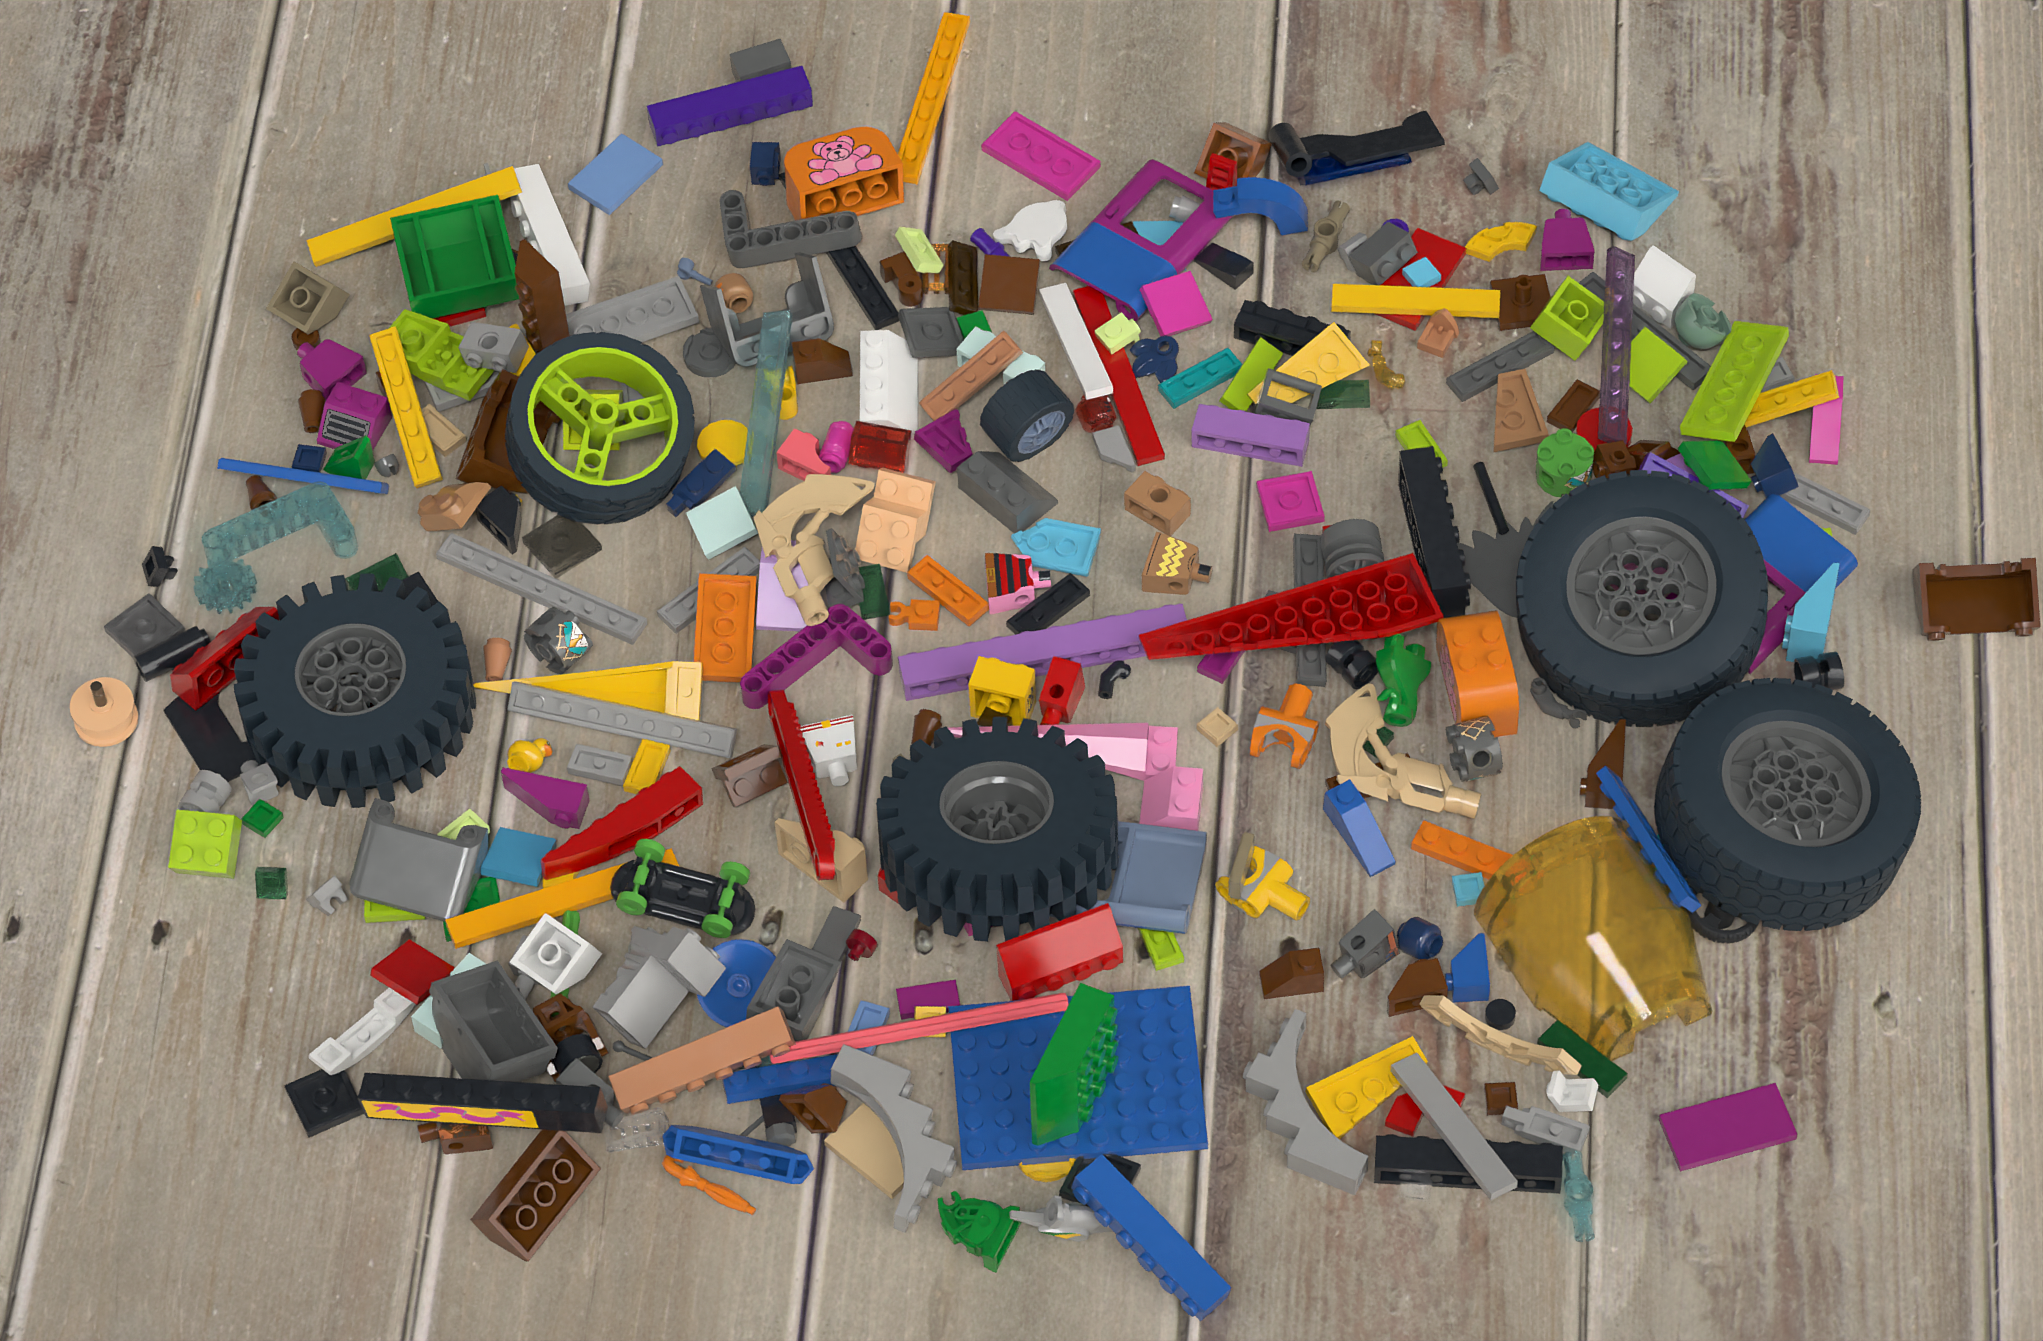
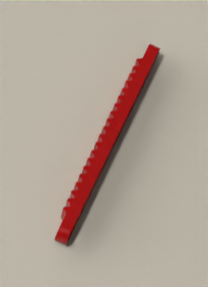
[767,690,835,881]

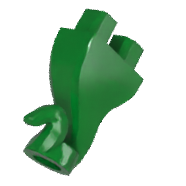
[1376,634,1431,727]

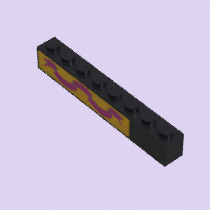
[358,1073,608,1133]

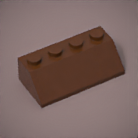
[515,239,570,353]
[470,1130,601,1262]

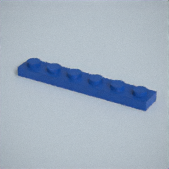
[1596,766,1702,913]

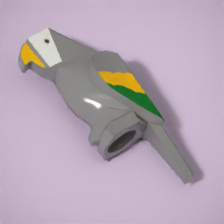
[1009,1195,1113,1242]

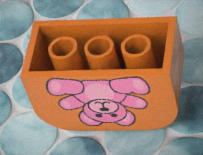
[784,127,904,221]
[1436,610,1519,737]

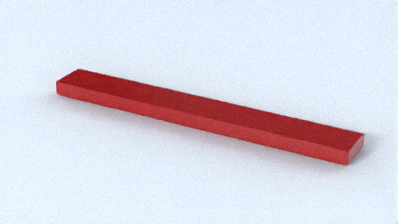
[1073,286,1165,466]

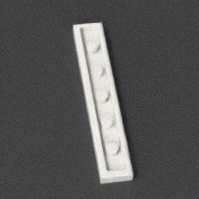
[1039,283,1113,400]

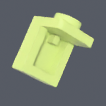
[1095,312,1141,355]

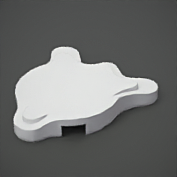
[993,200,1067,261]

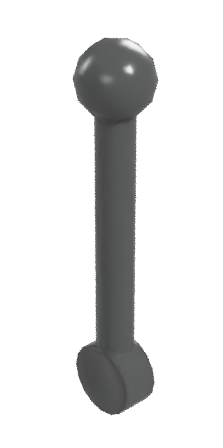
[613,1040,652,1061]

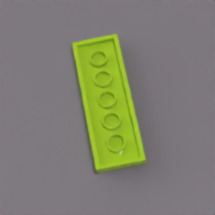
[1680,321,1789,442]

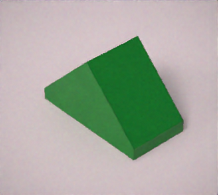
[323,435,375,479]

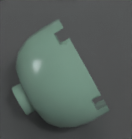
[1674,293,1732,349]

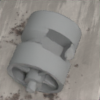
[178,770,232,813]

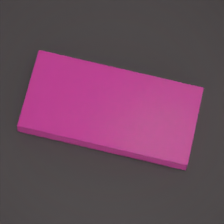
[981,111,1101,201]

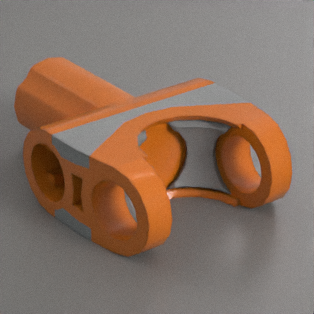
[1250,683,1319,769]

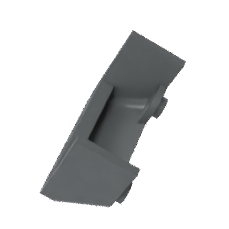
[700,252,834,367]

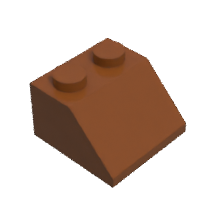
[1194,122,1272,179]

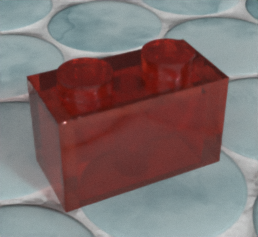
[848,421,912,473]

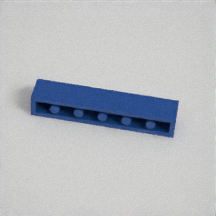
[1071,1154,1232,1322]

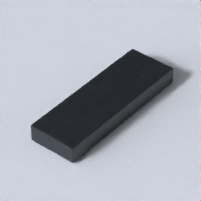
[1006,573,1090,635]

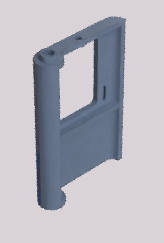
[1049,821,1207,934]

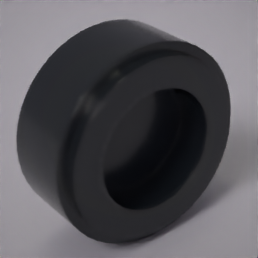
[1485,999,1516,1030]

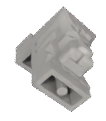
[592,926,726,1049]

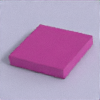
[1139,271,1213,336]
[1256,471,1325,532]

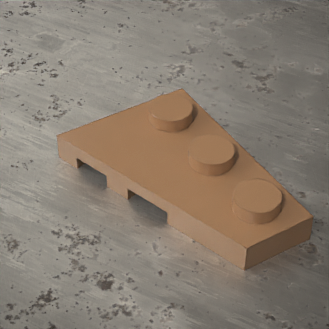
[1494,369,1549,452]

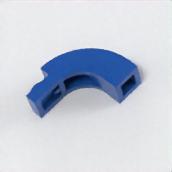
[1213,177,1308,235]

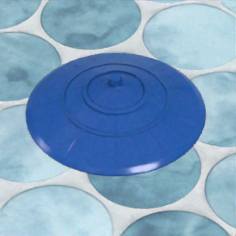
[697,939,776,1027]

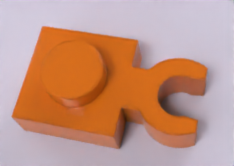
[889,599,940,631]

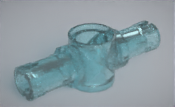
[1563,1151,1595,1242]

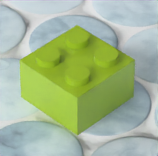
[1530,276,1613,361]
[168,809,242,879]

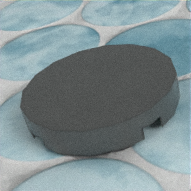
[683,328,735,377]

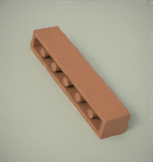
[608,1007,796,1115]

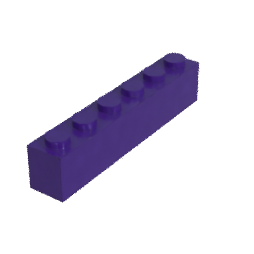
[647,66,813,147]

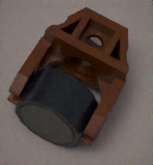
[533,993,609,1082]

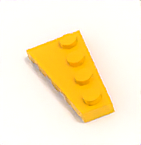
[1247,322,1369,405]

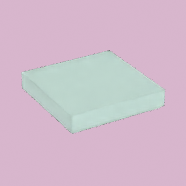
[686,486,758,560]

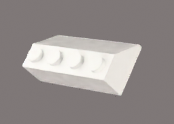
[860,330,918,441]

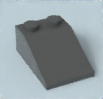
[746,939,841,1041]

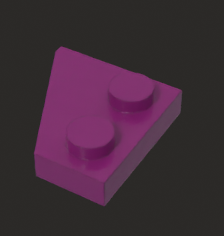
[914,409,973,473]

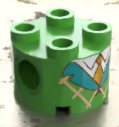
[1535,428,1594,497]

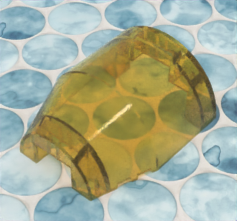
[1474,816,1712,1061]

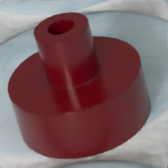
[846,929,878,961]

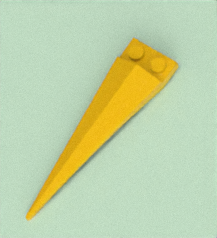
[473,661,703,721]

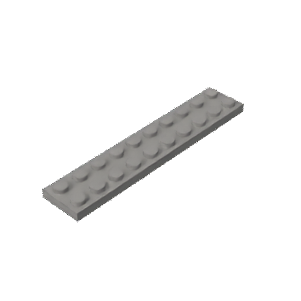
[424,276,699,412]

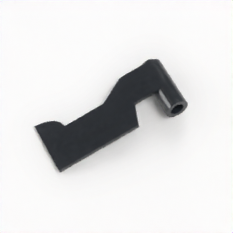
[1269,110,1445,177]
[133,626,259,782]

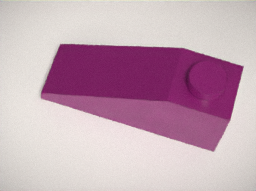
[501,767,590,829]

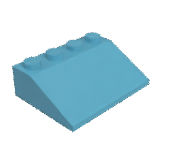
[1539,142,1679,241]

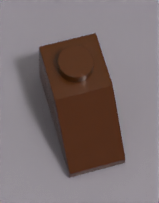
[792,338,853,384]
[1259,947,1324,1000]
[1387,958,1448,1017]
[779,1083,847,1134]

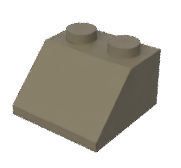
[266,261,350,334]

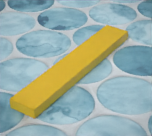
[1331,284,1500,318]
[369,326,443,489]

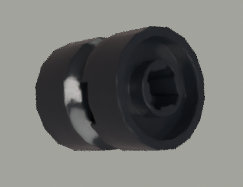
[1325,640,1378,689]
[1794,651,1844,690]

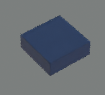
[291,444,327,473]

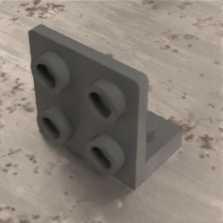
[825,528,865,608]

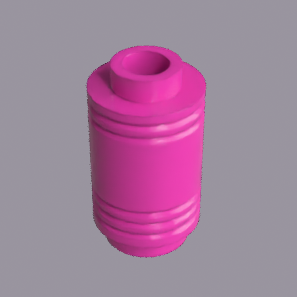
[819,421,857,473]

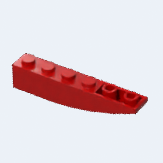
[541,766,703,880]

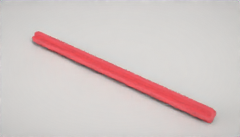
[769,993,1069,1064]

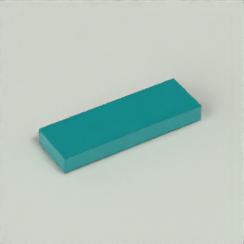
[1158,347,1242,409]

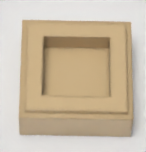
[1197,707,1238,747]

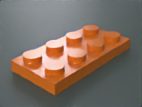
[694,573,757,682]

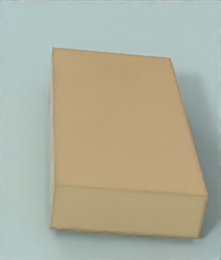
[422,404,466,457]

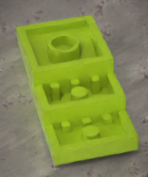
[389,309,495,401]

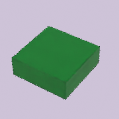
[956,310,992,340]
[241,799,284,838]

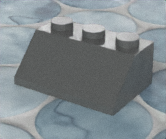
[957,451,1058,533]

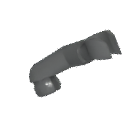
[1530,677,1587,729]

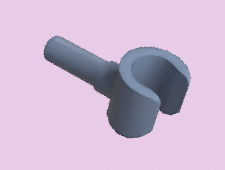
[677,258,713,286]

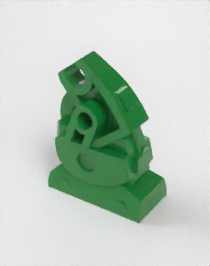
[937,1191,1022,1273]

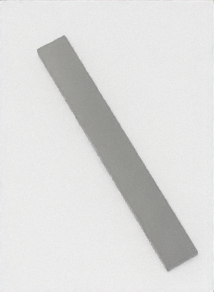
[436,533,647,645]
[507,681,737,758]

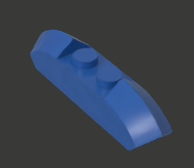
[662,1125,814,1184]

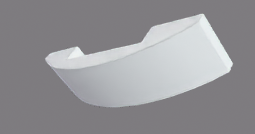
[309,988,416,1075]

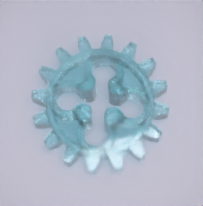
[193,556,257,614]

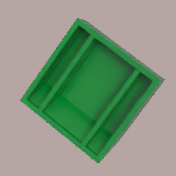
[390,195,519,318]
[1030,983,1118,1146]

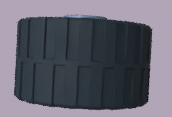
[980,369,1075,462]

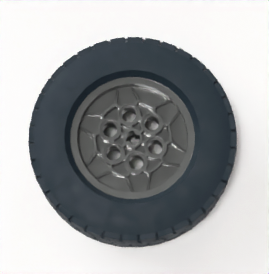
[1516,470,1768,727]
[1654,678,1921,931]

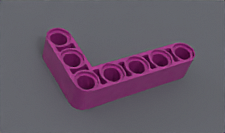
[740,604,893,709]

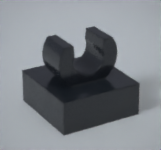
[142,546,178,587]

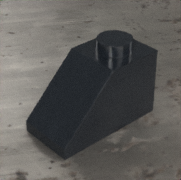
[475,486,522,555]

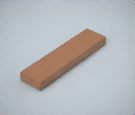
[919,331,1023,421]

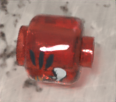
[1075,395,1116,433]

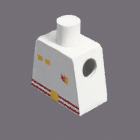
[800,715,857,786]

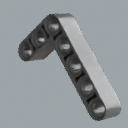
[719,190,862,268]

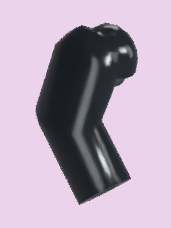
[1098,660,1131,699]

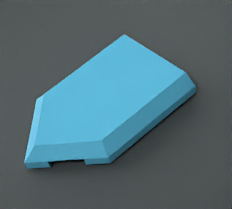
[1011,518,1101,577]

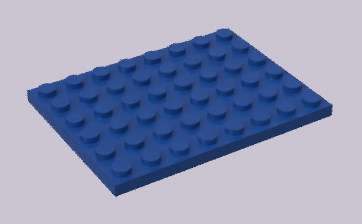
[948,986,1208,1170]

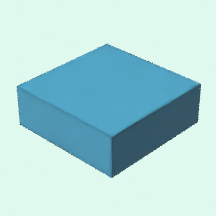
[1402,257,1441,287]
[1452,872,1487,907]

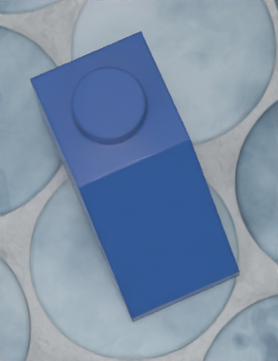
[1445,933,1490,1003]

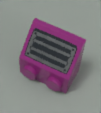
[317,382,392,450]

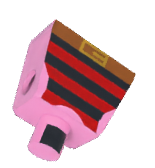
[985,553,1051,614]

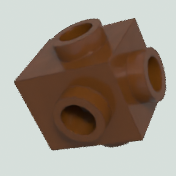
[1593,440,1636,478]

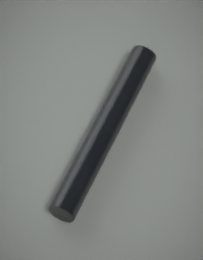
[1473,462,1509,535]

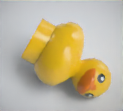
[507,738,552,773]

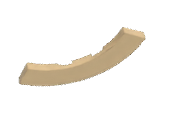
[1420,995,1582,1075]

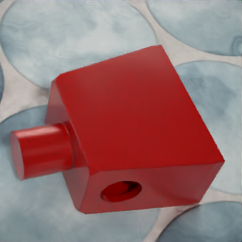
[1039,656,1085,725]

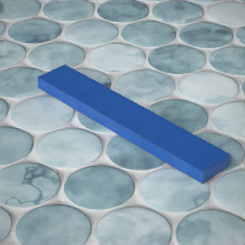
[217,458,389,494]

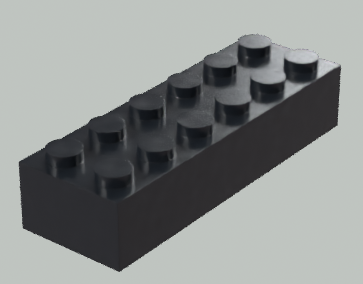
[1398,446,1471,618]

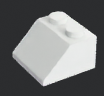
[1628,245,1696,329]
[510,913,602,994]

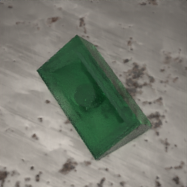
[345,553,408,591]

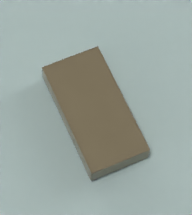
[1229,832,1254,899]

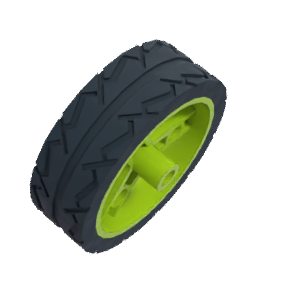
[505,332,695,525]

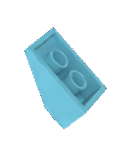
[1782,563,1839,662]

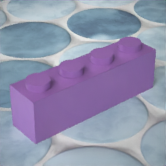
[1191,404,1310,467]

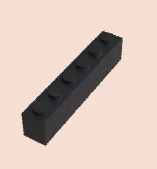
[1374,1134,1563,1194]

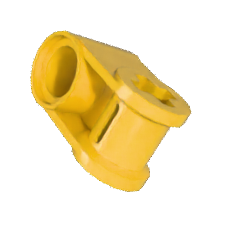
[764,365,798,420]

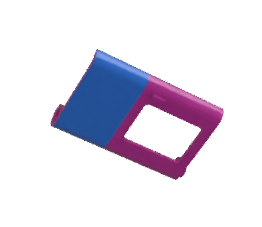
[1049,159,1234,322]
[1666,494,1858,674]

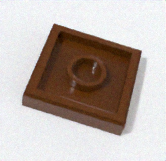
[978,254,1040,315]

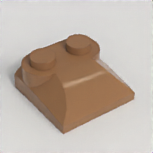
[418,482,491,531]

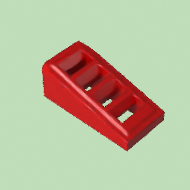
[1206,153,1237,190]

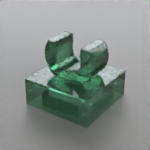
[255,867,288,900]

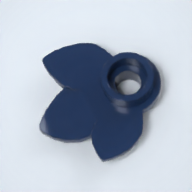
[1130,336,1179,383]

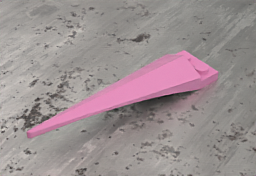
[948,723,1178,781]

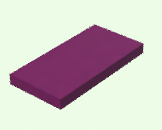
[1659,1083,1798,1172]

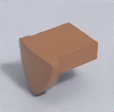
[1417,308,1459,358]

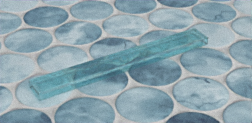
[740,310,793,517]

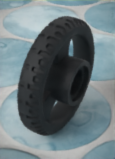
[1683,886,1758,944]

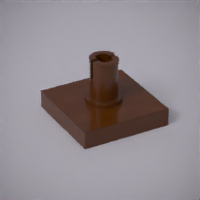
[1490,274,1551,331]

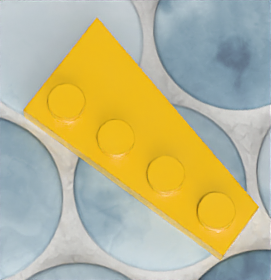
[1305,1036,1428,1140]

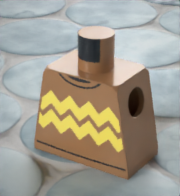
[1142,532,1212,595]

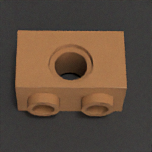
[1124,471,1191,536]

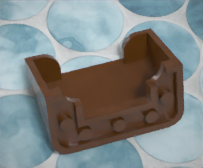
[455,369,561,494]
[1912,558,2041,641]

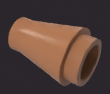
[483,638,512,682]

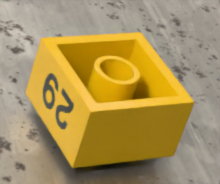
[968,656,1037,726]

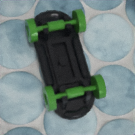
[610,839,756,938]

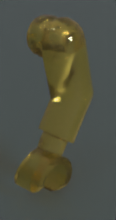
[1367,340,1405,390]

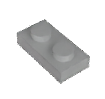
[567,744,633,786]

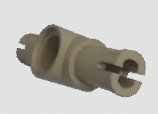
[1302,200,1350,272]

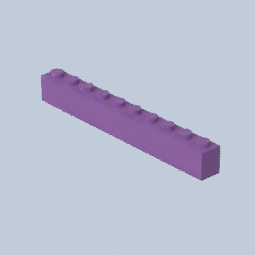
[898,604,1187,701]

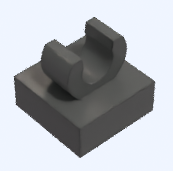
[1463,158,1499,195]

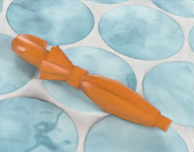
[662,1155,756,1215]

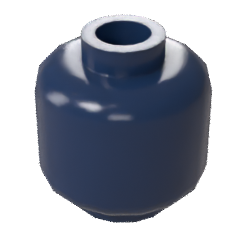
[1397,917,1443,960]

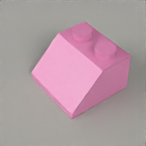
[1139,766,1203,831]

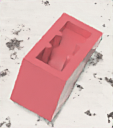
[776,428,831,481]

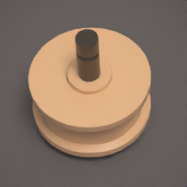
[69,677,139,747]

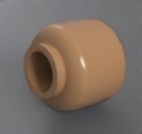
[714,273,753,314]

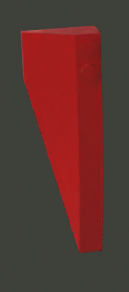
[1139,553,1444,660]

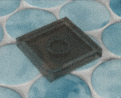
[522,515,602,579]

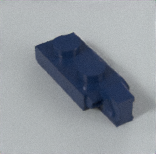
[666,449,736,517]

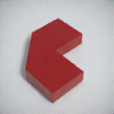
[1385,1085,1466,1137]

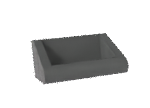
[1254,368,1322,425]

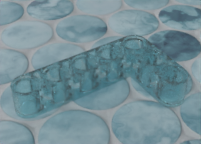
[202,482,358,565]

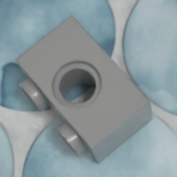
[458,322,529,373]

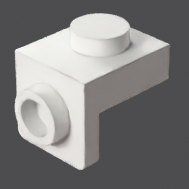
[1546,1070,1599,1112]

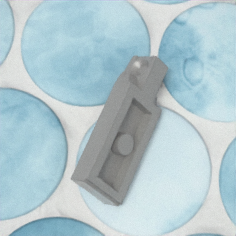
[1501,1106,1590,1157]

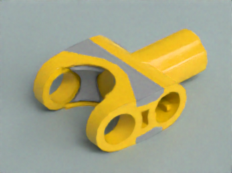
[1215,846,1310,921]

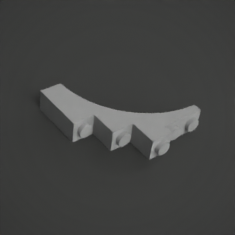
[1243,1009,1368,1195]
[831,1044,957,1233]

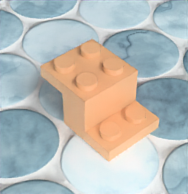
[855,468,936,573]

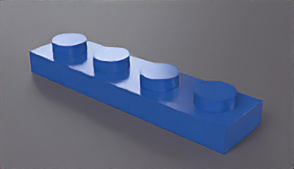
[722,1054,838,1104]

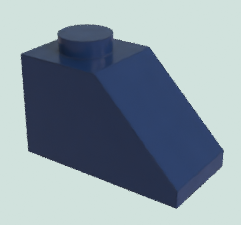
[1750,433,1799,498]

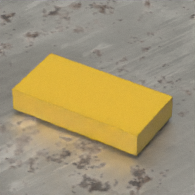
[623,738,671,794]

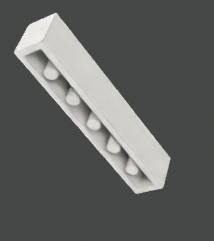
[510,164,590,306]

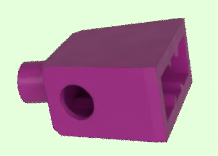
[1540,209,1595,271]
[297,339,367,400]

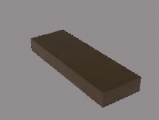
[948,240,978,315]

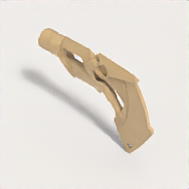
[754,474,874,626]
[1325,684,1481,819]

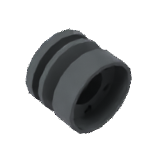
[1320,519,1384,578]

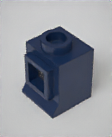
[750,142,781,186]

